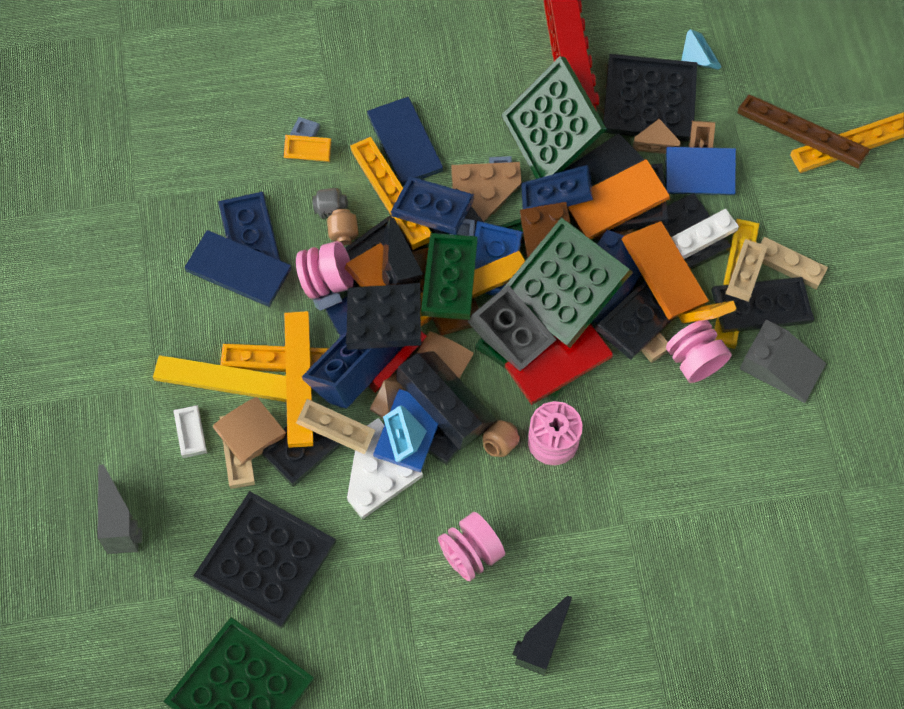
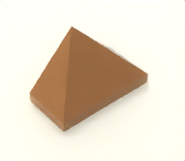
[632,119,680,154]
[689,121,715,148]
[370,373,406,419]

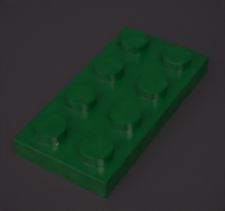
[421,233,478,320]

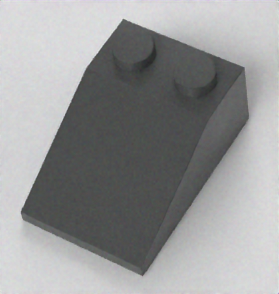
[467,285,556,371]
[740,320,826,403]
[98,464,142,554]

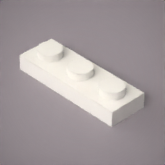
[671,209,739,259]

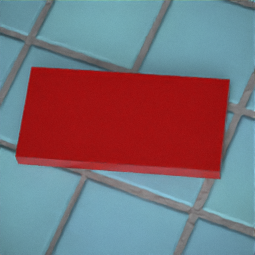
[505,324,613,405]

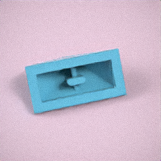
[681,29,721,70]
[383,406,427,462]

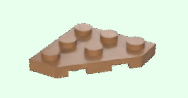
[451,162,521,222]

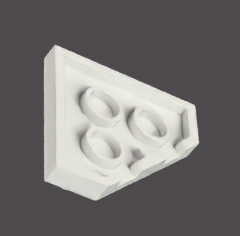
[347,418,423,520]

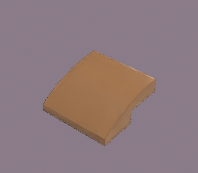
[416,331,474,378]
[213,397,286,464]

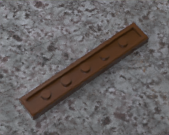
[737,94,870,169]

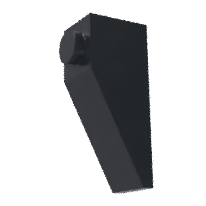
[382,218,423,285]
[512,595,572,676]

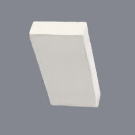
[173,405,207,458]

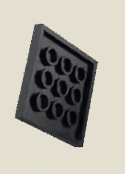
[603,54,697,142]
[193,491,336,629]

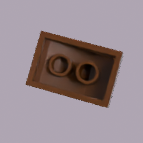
[520,202,570,258]

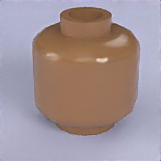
[327,209,358,246]
[482,420,519,457]

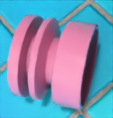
[296,241,354,299]
[666,320,732,383]
[527,401,583,465]
[438,512,505,581]

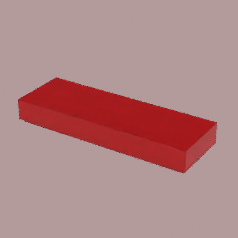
[369,331,427,393]

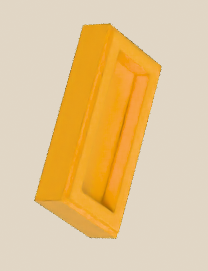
[284,135,332,162]

